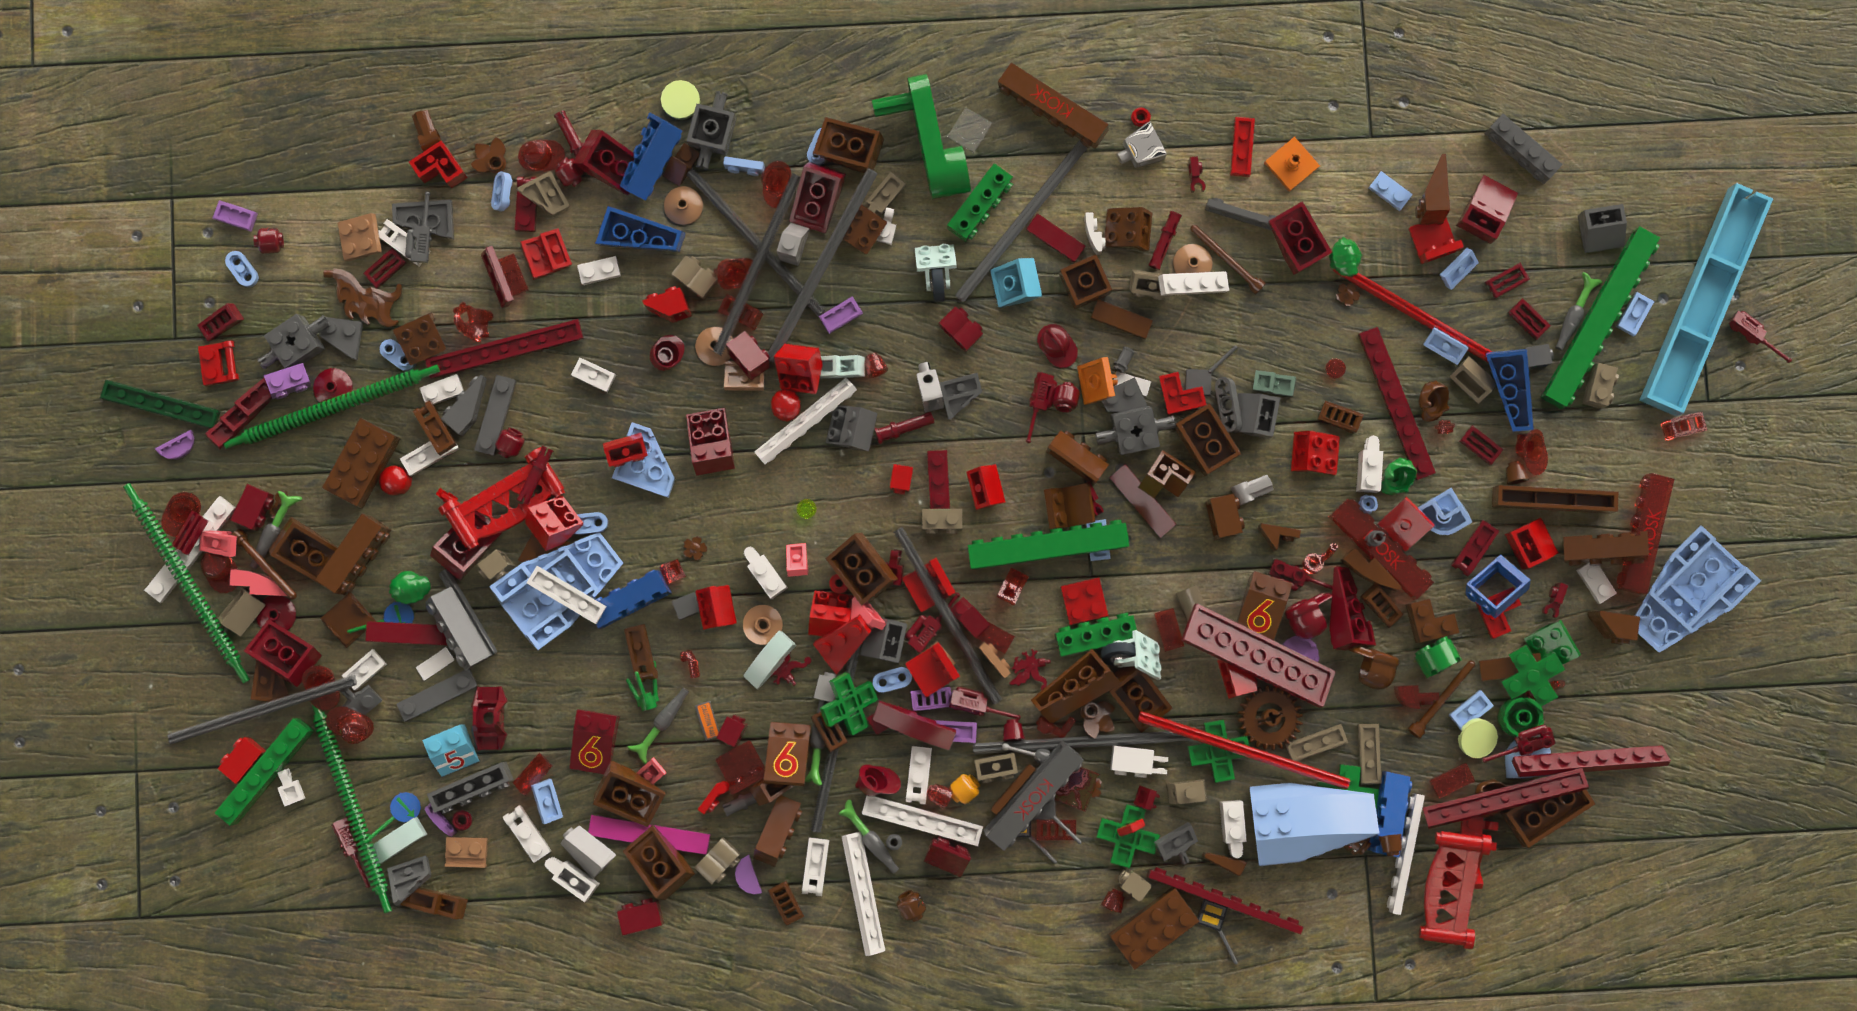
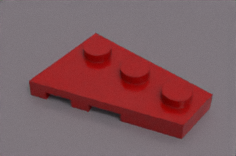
[813,615,872,675]

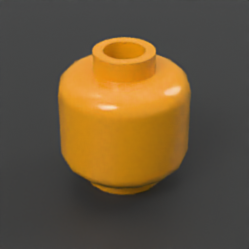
[950,774,980,804]

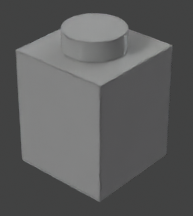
[814,672,836,702]

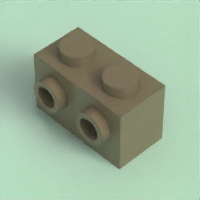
[1129,270,1171,300]
[1582,363,1619,409]
[922,509,962,534]
[477,549,516,581]
[974,753,1018,783]

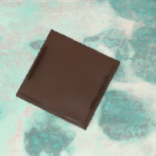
[320,593,376,648]

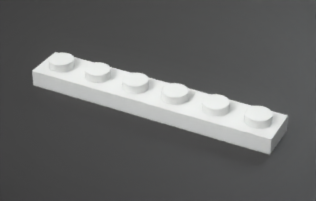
[755,378,857,464]
[144,496,236,603]
[1387,793,1425,915]
[862,796,983,846]
[842,832,885,956]

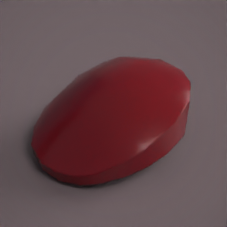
[650,335,684,371]

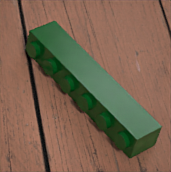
[215,718,315,826]

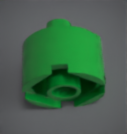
[1414,636,1462,679]
[1497,697,1544,737]

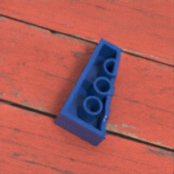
[620,112,682,201]
[595,206,686,252]
[1486,349,1534,432]
[595,570,672,629]
[1367,771,1412,858]

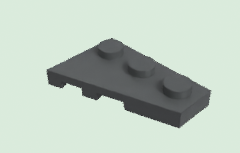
[392,200,454,240]

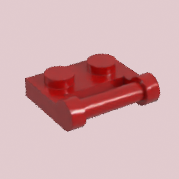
[198,341,239,386]
[697,781,730,814]

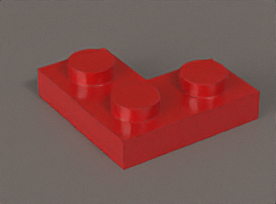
[1159,372,1207,415]
[1475,587,1521,639]

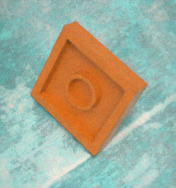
[1264,136,1320,192]
[1077,357,1118,405]

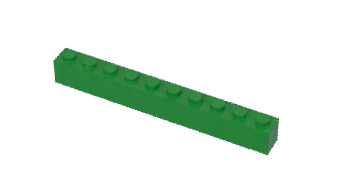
[1540,226,1660,409]

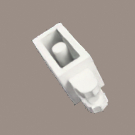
[1356,435,1383,493]
[744,546,788,599]
[1110,746,1169,778]
[1220,800,1247,859]
[545,857,600,902]

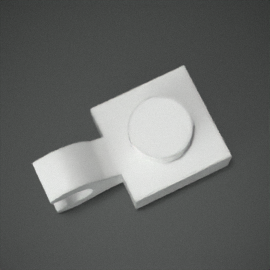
[876,208,896,245]
[278,768,305,806]

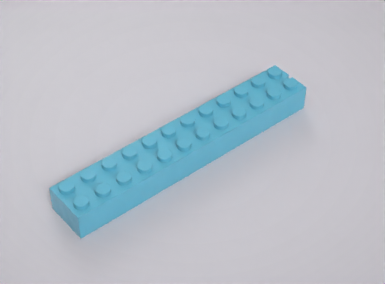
[1639,183,1773,416]

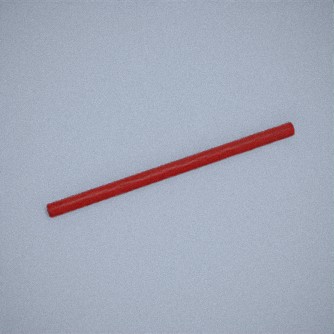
[1333,269,1492,363]
[1138,712,1350,789]

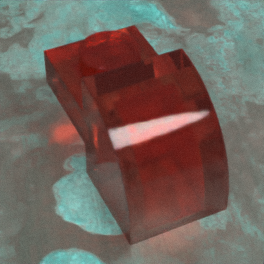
[1394,685,1439,709]

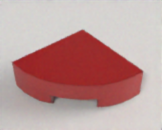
[1117,818,1145,836]

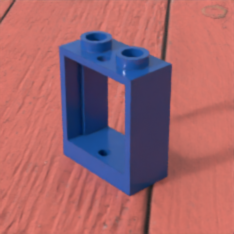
[1466,555,1531,618]

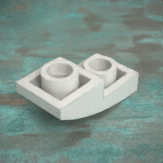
[1084,213,1105,255]

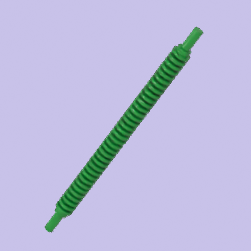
[224,365,440,449]
[123,483,250,684]
[310,698,392,914]

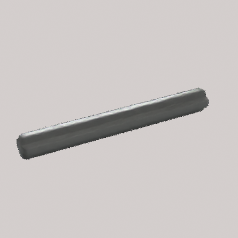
[439,569,497,656]

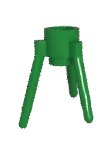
[626,661,660,711]

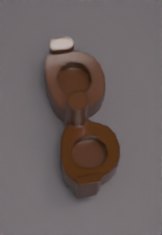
[270,490,288,519]

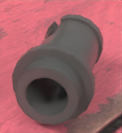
[1113,347,1135,373]
[886,834,902,850]

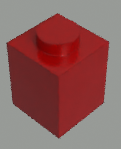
[890,464,913,495]

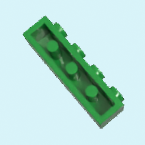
[947,163,1014,243]
[1055,612,1137,657]

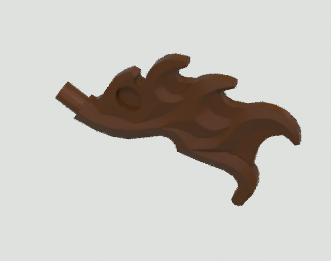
[323,268,402,327]

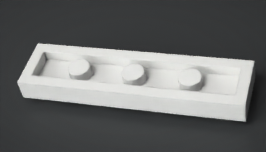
[1158,272,1229,296]
[527,566,607,624]

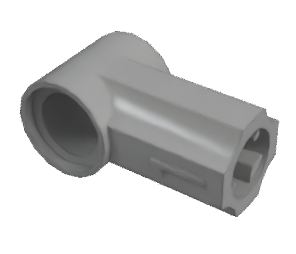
[1231,475,1274,505]

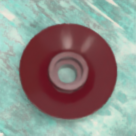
[313,368,353,403]
[256,595,296,630]

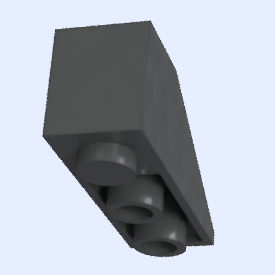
[441,375,487,436]

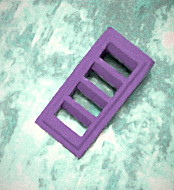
[911,687,951,711]

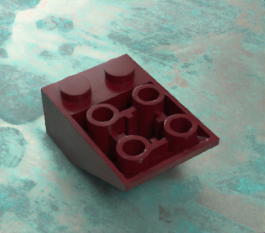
[1456,175,1518,244]
[686,408,735,476]
[924,836,971,877]

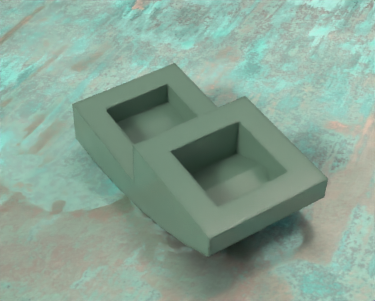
[1253,370,1296,397]

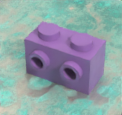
[264,363,311,399]

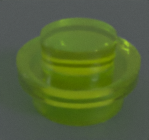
[797,499,817,519]

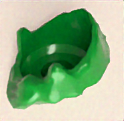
[1329,237,1362,277]
[1381,458,1417,496]
[389,571,431,604]

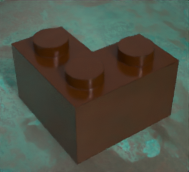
[1138,450,1196,498]
[1405,599,1460,643]

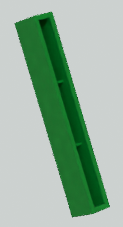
[968,520,1129,570]

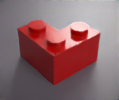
[409,140,468,188]

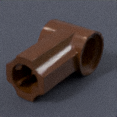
[412,110,441,151]

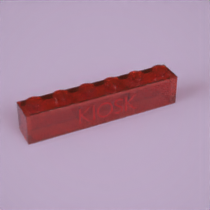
[1617,473,1674,595]
[1328,498,1434,600]

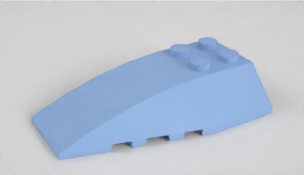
[1634,525,1761,652]
[489,532,623,650]
[1250,783,1379,866]

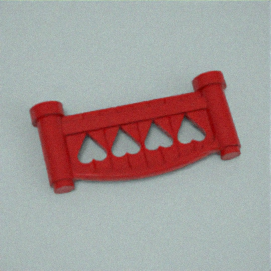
[438,447,565,551]
[1419,831,1492,950]

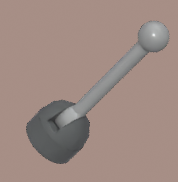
[1002,743,1050,765]

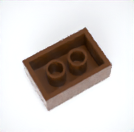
[1175,403,1241,477]
[825,532,898,605]

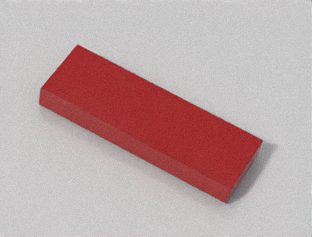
[1230,117,1255,177]

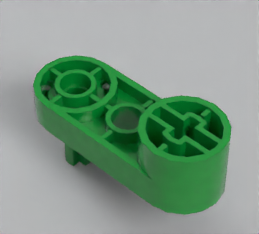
[872,74,971,200]

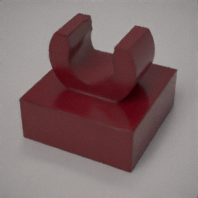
[1134,785,1160,810]

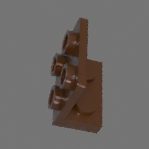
[831,204,887,255]
[1105,207,1153,251]
[393,312,446,365]
[1044,483,1095,529]

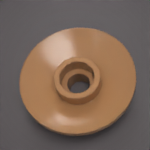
[664,186,703,225]
[1173,244,1212,274]
[695,327,733,366]
[743,605,783,645]

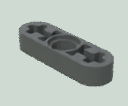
[1215,377,1242,433]

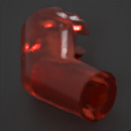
[680,650,700,678]

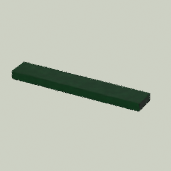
[100,379,221,429]

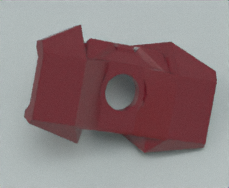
[471,686,508,750]

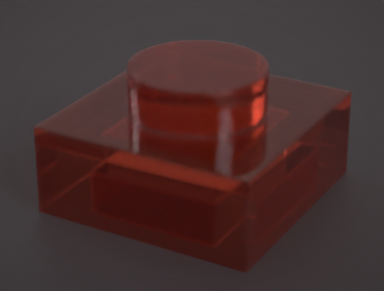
[659,559,686,585]

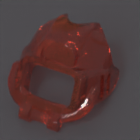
[453,302,494,343]

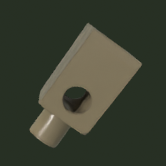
[1167,779,1207,804]

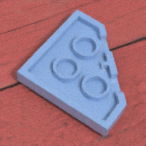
[612,422,675,498]

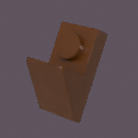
[663,143,700,187]
[1258,523,1301,551]

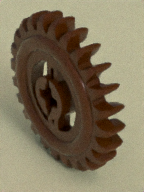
[1237,685,1303,751]

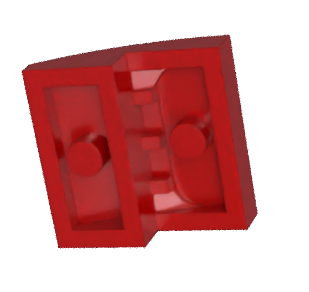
[520,228,572,280]

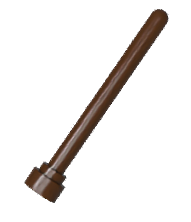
[1191,225,1266,295]
[231,529,297,600]
[1407,660,1475,739]

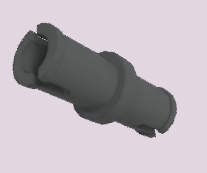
[1365,530,1386,547]
[722,792,757,817]

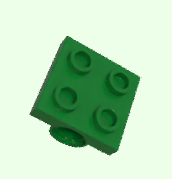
[1524,620,1581,665]

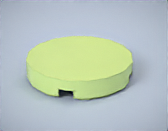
[661,80,700,120]
[1458,718,1498,758]

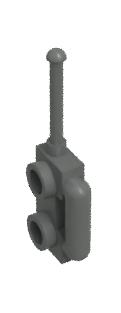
[405,192,432,263]

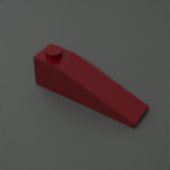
[1330,566,1376,651]

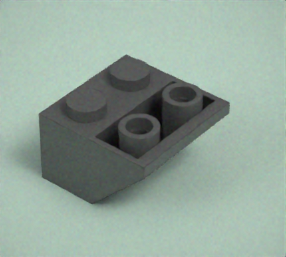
[1577,204,1627,253]
[1232,393,1280,439]
[826,405,878,451]
[860,618,907,663]

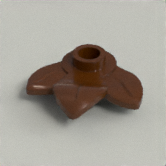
[471,137,506,174]
[1080,701,1115,739]

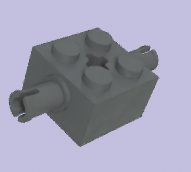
[687,91,736,170]
[257,314,330,369]
[1095,406,1176,455]

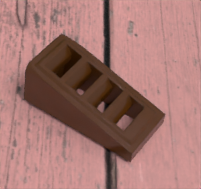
[1318,401,1364,434]
[1360,584,1404,628]
[1202,852,1247,876]
[768,880,804,926]

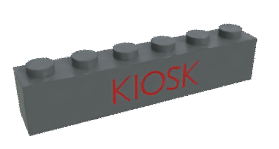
[983,740,1084,850]

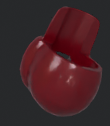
[1284,593,1333,639]

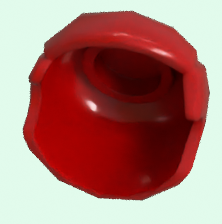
[771,389,801,422]
[379,466,412,495]

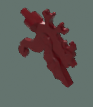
[1009,649,1051,690]
[770,652,812,686]

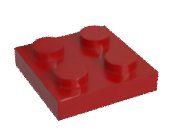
[1060,577,1109,625]

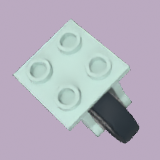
[915,244,957,302]
[1101,630,1161,680]

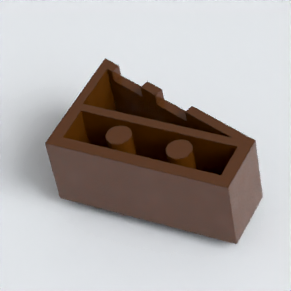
[753,795,802,867]

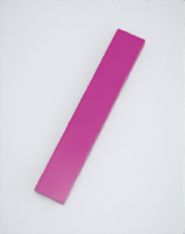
[588,815,710,855]

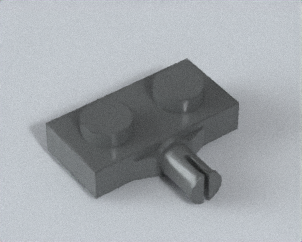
[337,685,382,726]
[1154,822,1198,864]

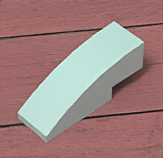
[820,355,865,378]
[743,631,796,690]
[370,817,427,864]

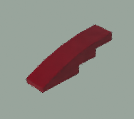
[205,378,272,449]
[365,621,447,645]
[872,701,956,750]

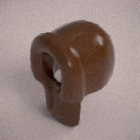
[1349,646,1399,690]

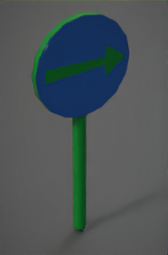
[347,602,414,633]
[363,792,421,844]

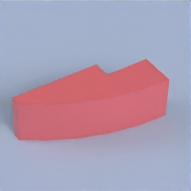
[230,569,287,596]

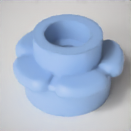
[1358,494,1378,514]

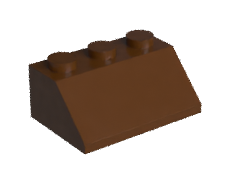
[1046,430,1109,486]

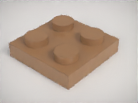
[338,213,382,261]

